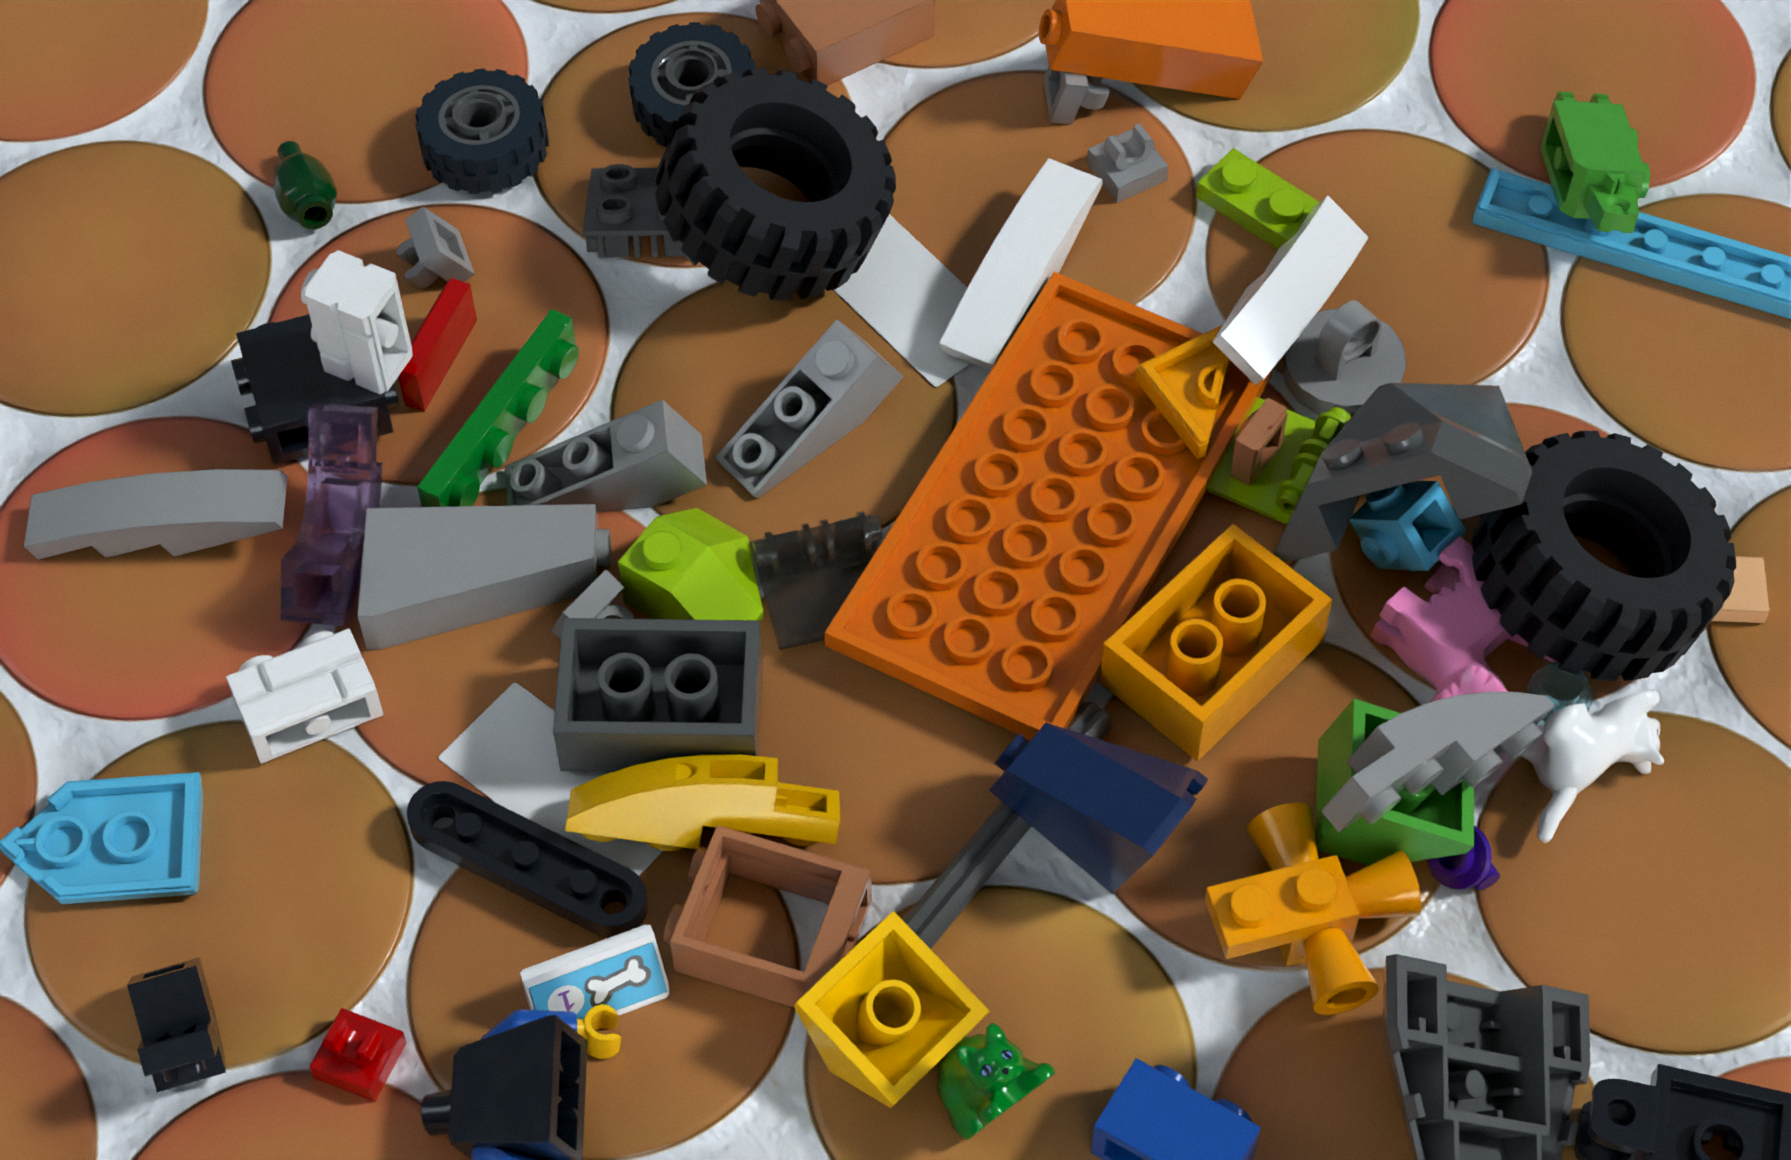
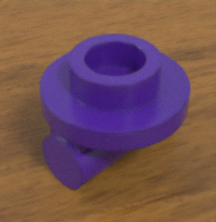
[1428,826,1500,891]

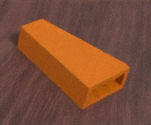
[1039,0,1263,99]

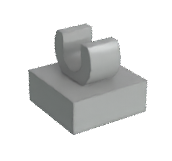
[1043,66,1110,124]
[1087,123,1168,203]
[396,206,475,288]
[551,570,635,640]

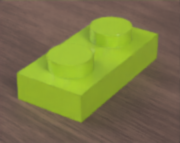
[1196,148,1319,250]

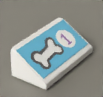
[520,924,670,1019]

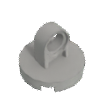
[1283,300,1407,416]

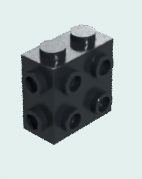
[231,314,399,465]

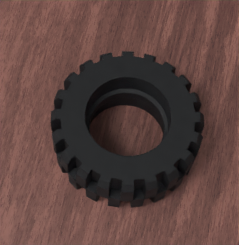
[655,69,896,301]
[1471,431,1736,681]

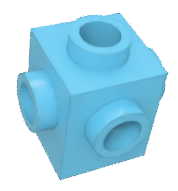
[1349,481,1467,572]

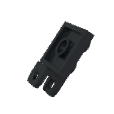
[1575,1064,1791,1160]

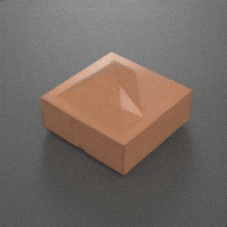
[1230,398,1288,486]

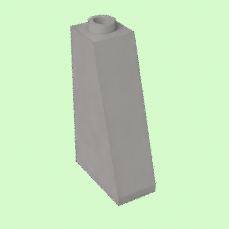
[357,504,612,650]

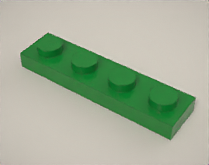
[417,309,579,507]

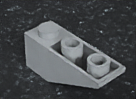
[715,319,904,499]
[505,400,707,513]

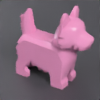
[1370,536,1556,702]

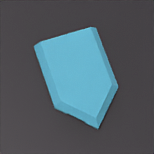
[0,772,203,904]

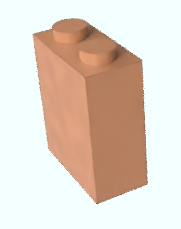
[755,0,935,85]

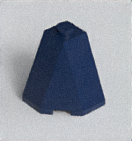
[989,723,1208,894]

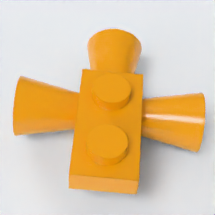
[1204,803,1421,1015]

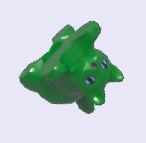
[937,1023,1055,1140]

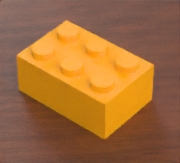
[1100,524,1332,761]

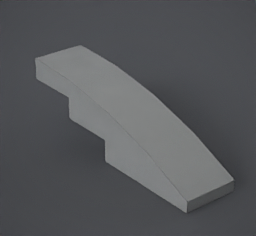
[24,469,288,560]

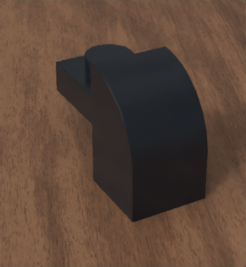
[127,957,226,1092]

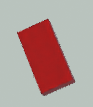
[398,278,477,412]

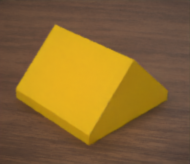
[793,911,990,1108]

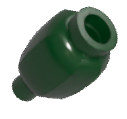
[274,141,337,230]

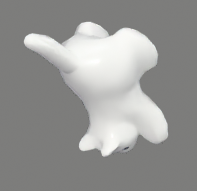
[1521,690,1664,843]

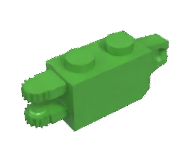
[1540,91,1650,233]

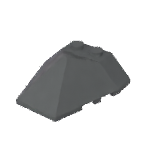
[1273,383,1532,563]
[1383,954,1591,1160]

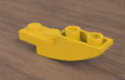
[565,754,840,851]

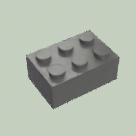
[553,618,763,772]

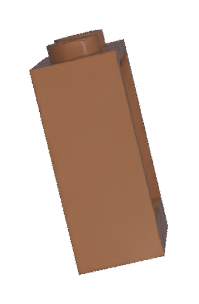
[664,825,872,1007]

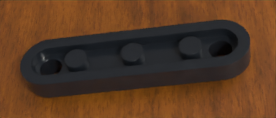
[407,781,648,938]

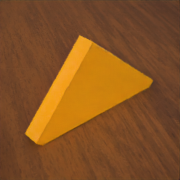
[1135,325,1230,459]

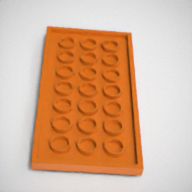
[825,272,1273,740]

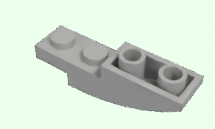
[1321,692,1555,832]

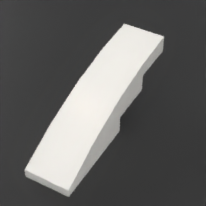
[939,158,1103,371]
[1213,196,1369,386]

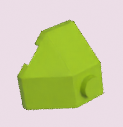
[618,508,764,621]

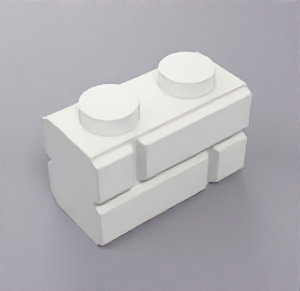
[301,250,413,395]
[226,628,384,764]

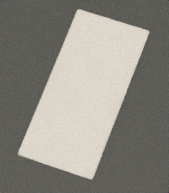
[834,214,971,387]
[438,683,663,876]

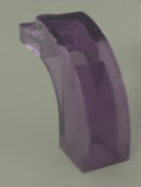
[281,403,382,626]

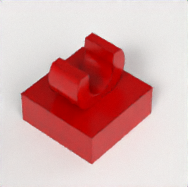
[309,1008,407,1102]

